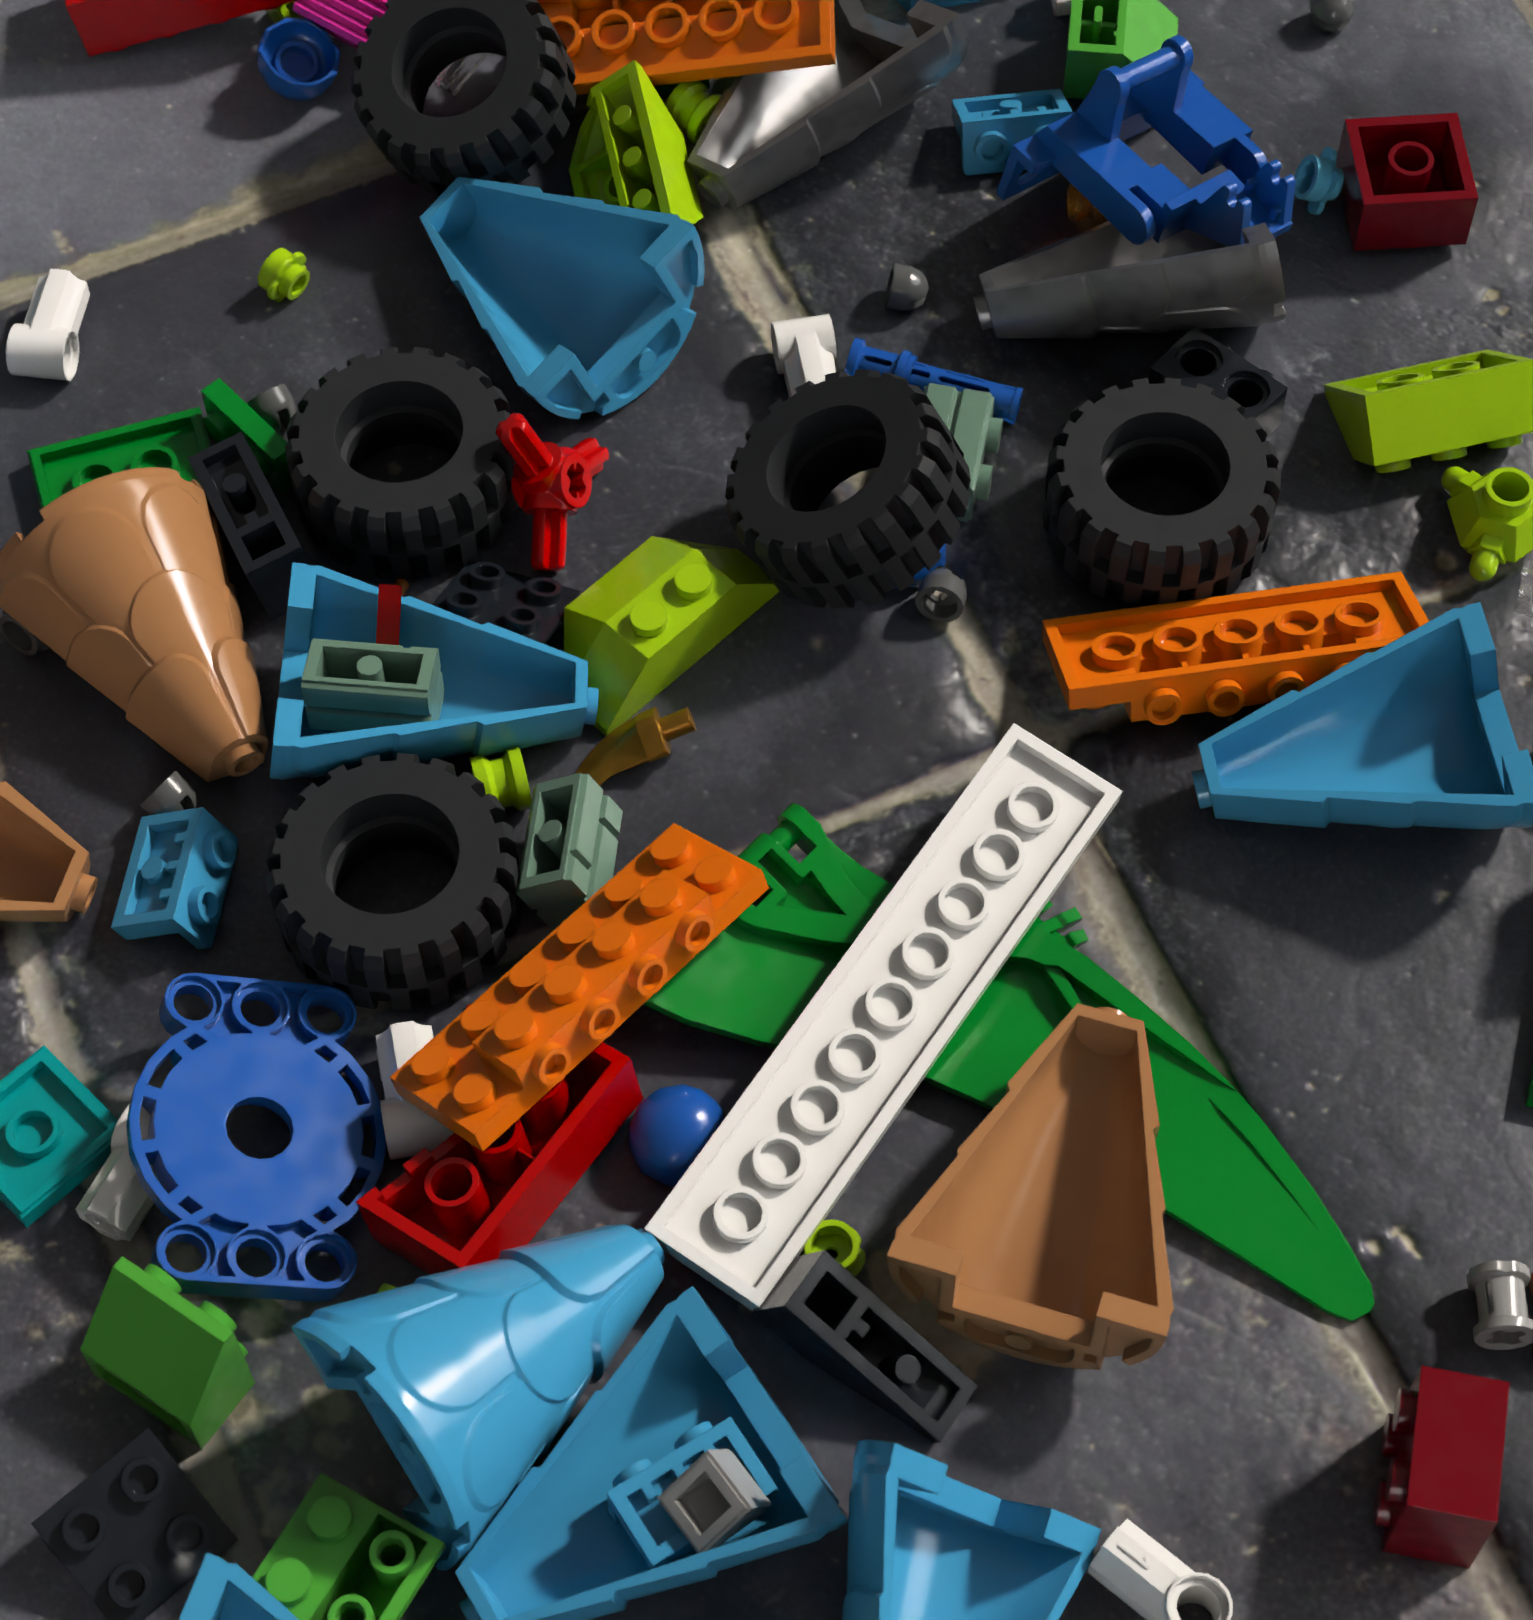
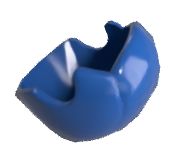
[257,18,340,101]
[627,1084,726,1188]

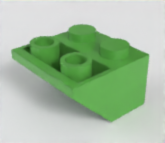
[1063,0,1178,99]
[80,1256,255,1450]
[252,1473,445,1620]

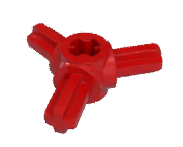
[496,413,609,572]

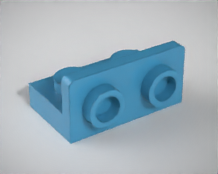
[951,89,1073,175]
[111,807,238,949]
[606,1416,778,1570]

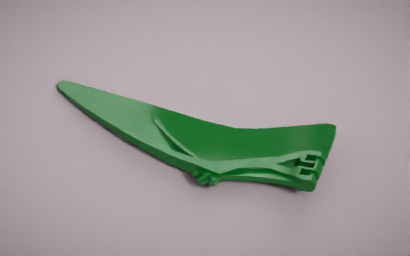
[644,803,1375,1323]

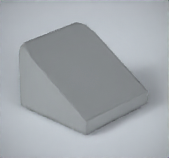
[657,1448,771,1554]

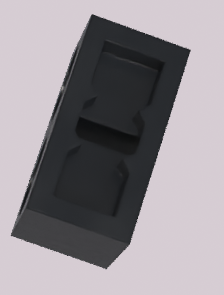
[1148,326,1288,437]

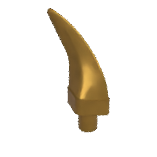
[575,707,696,786]

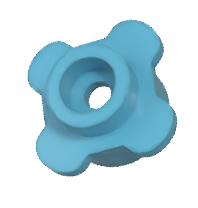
[1294,147,1344,215]

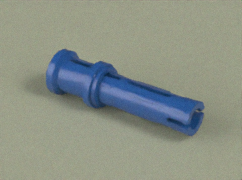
[844,337,1024,425]

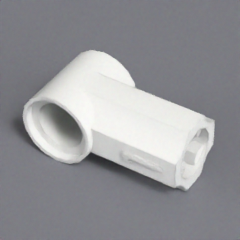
[6,269,90,381]
[770,314,837,398]
[375,1021,454,1160]
[75,1104,159,1242]
[1087,1519,1233,1620]

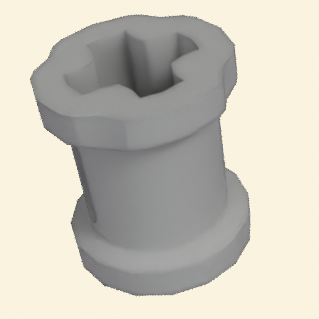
[1466,1260,1533,1350]

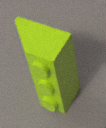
[1324,349,1533,473]

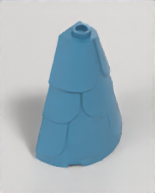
[419,177,705,419]
[270,562,599,780]
[1192,602,1533,829]
[291,1224,665,1570]
[455,1286,848,1620]
[842,1440,1101,1620]

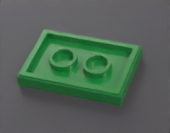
[26,407,214,520]

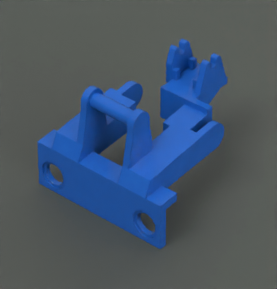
[996,35,1296,246]

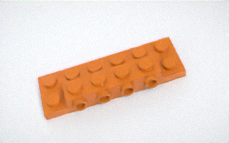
[537,0,836,95]
[1042,571,1429,725]
[389,823,769,1152]

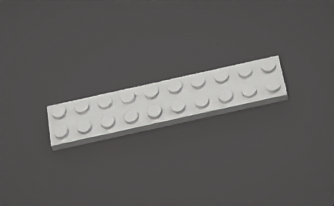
[644,723,1123,1311]

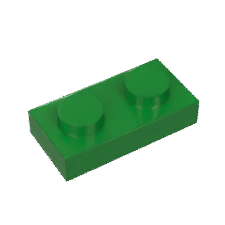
[200,378,293,496]

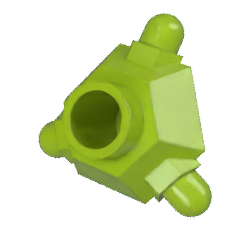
[1441,466,1533,582]

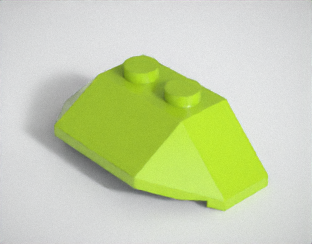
[569,60,703,224]
[564,536,779,736]

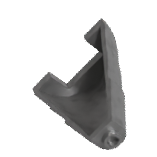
[687,0,968,210]
[973,186,1286,339]

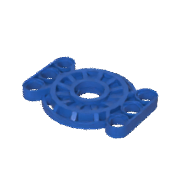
[126,973,386,1302]

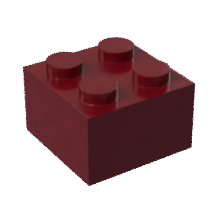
[1336,113,1478,251]
[1373,1365,1510,1568]

